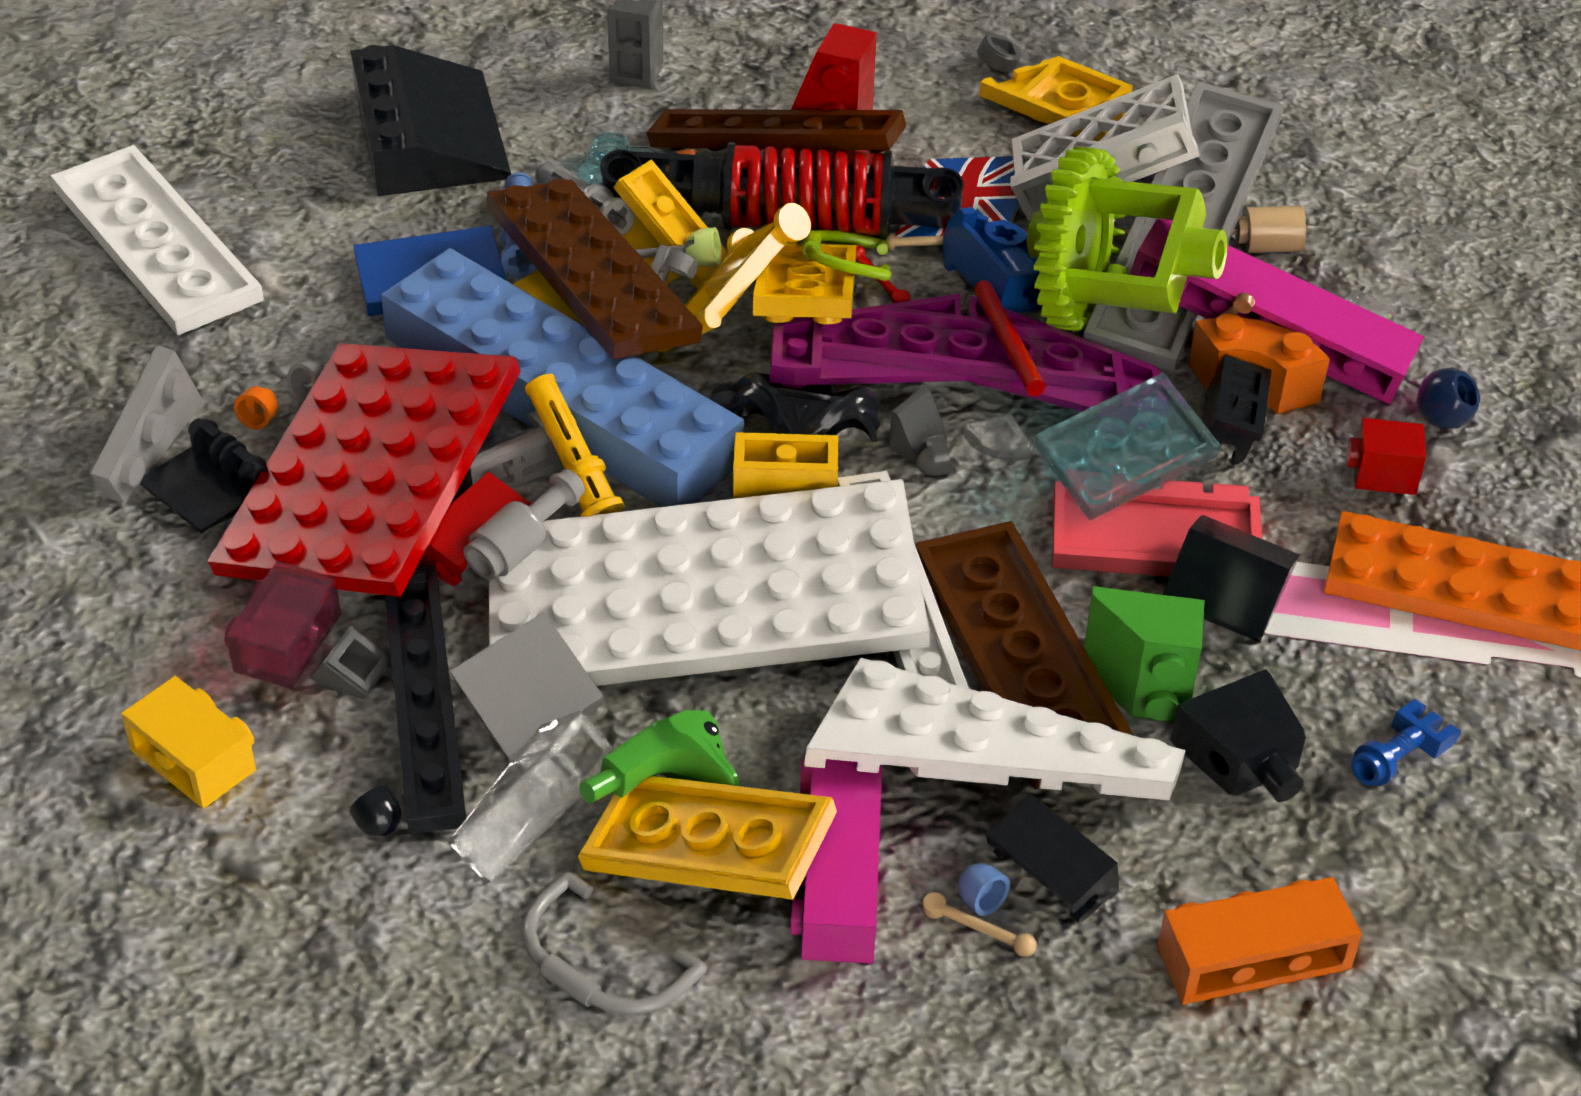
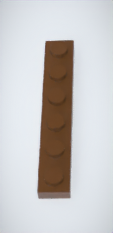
[646,109,906,153]

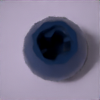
[1416,367,1481,430]

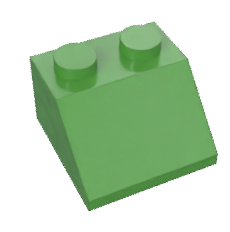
[1084,586,1205,722]

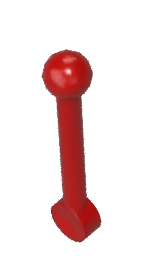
[856,244,911,303]

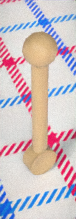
[923,892,1037,957]

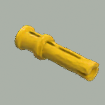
[525,374,625,518]

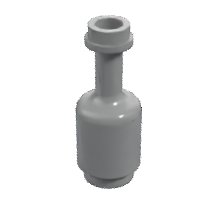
[463,469,585,580]

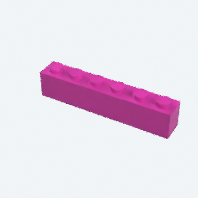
[1129,219,1424,405]

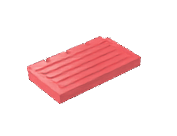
[1052,472,1262,577]

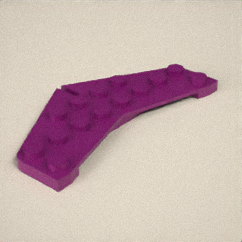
[769,294,1169,431]

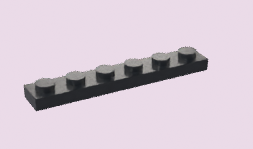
[385,565,467,835]

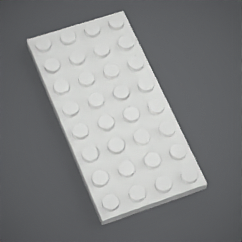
[489,479,930,686]

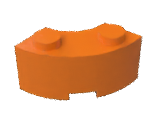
[1188,313,1330,414]

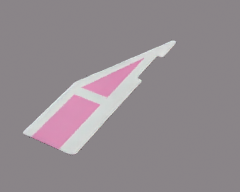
[1265,562,1581,678]

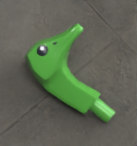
[579,710,740,803]

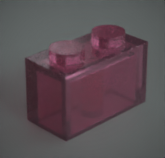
[224,561,341,689]

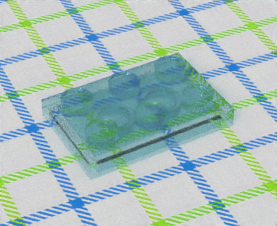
[1034,372,1221,521]

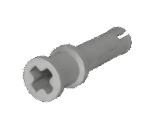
[535,159,635,236]

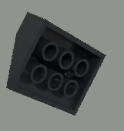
[350,45,511,196]

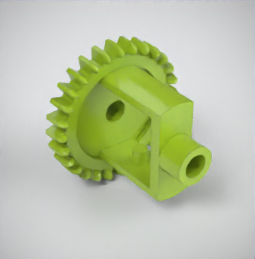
[1027,146,1227,331]

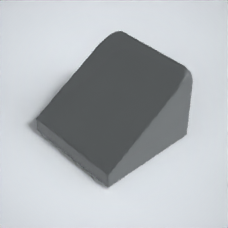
[889,387,947,463]
[310,626,391,700]

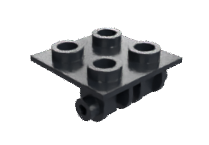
[139,418,268,534]

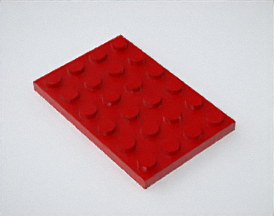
[207,343,521,597]

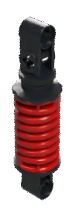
[600,142,964,239]

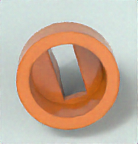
[234,386,279,430]

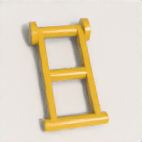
[658,203,811,352]

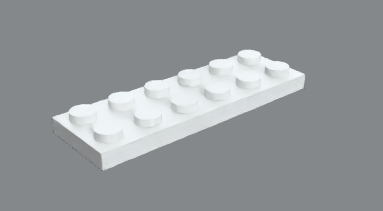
[51,145,264,336]

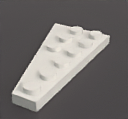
[804,658,1185,800]

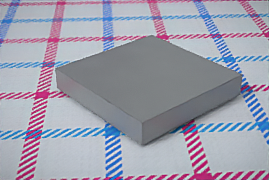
[450,612,605,764]

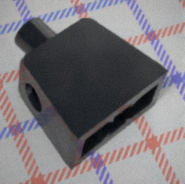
[1171,669,1306,802]

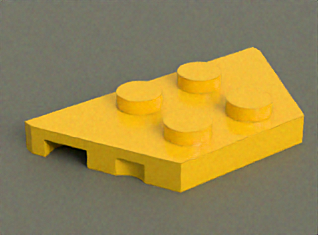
[979,56,1133,142]

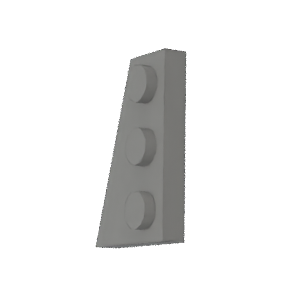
[90,345,204,504]

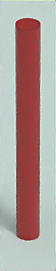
[974,280,1046,397]

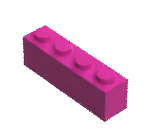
[791,759,882,964]

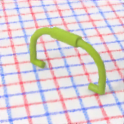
[803,230,892,281]

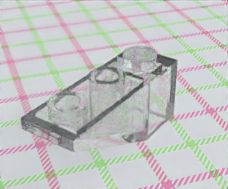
[447,710,614,884]

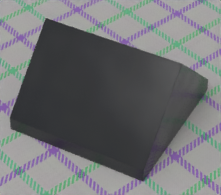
[1163,514,1300,643]

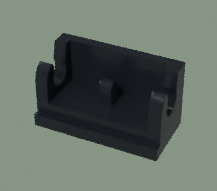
[1196,355,1272,465]
[986,793,1119,923]

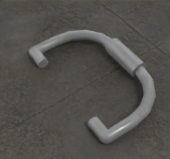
[521,872,707,1015]

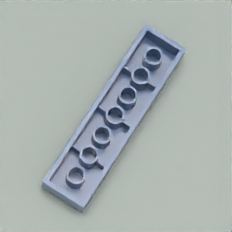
[381,248,744,507]

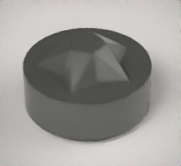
[977,34,1021,72]

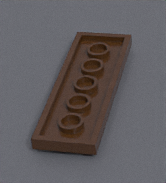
[486,179,703,359]
[915,521,1134,790]

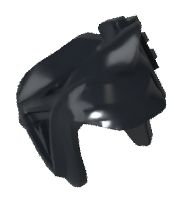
[731,372,882,442]

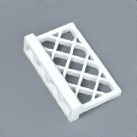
[1010,74,1199,221]

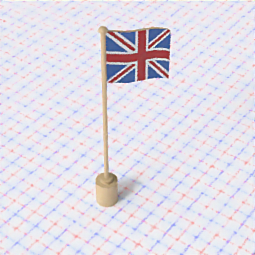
[885,156,1306,253]

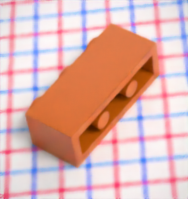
[1157,877,1362,1005]

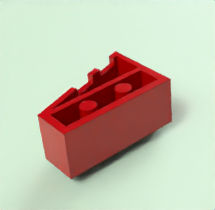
[776,23,877,165]

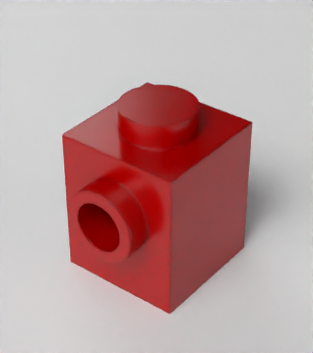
[1346,418,1426,495]

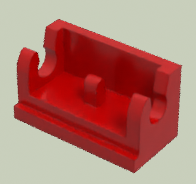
[418,472,531,587]

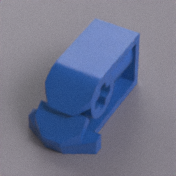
[943,207,1043,313]

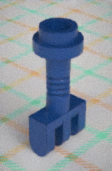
[1351,699,1461,786]

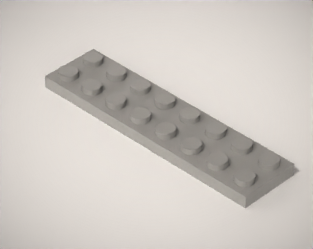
[1083,81,1284,372]

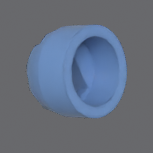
[958,863,1010,916]

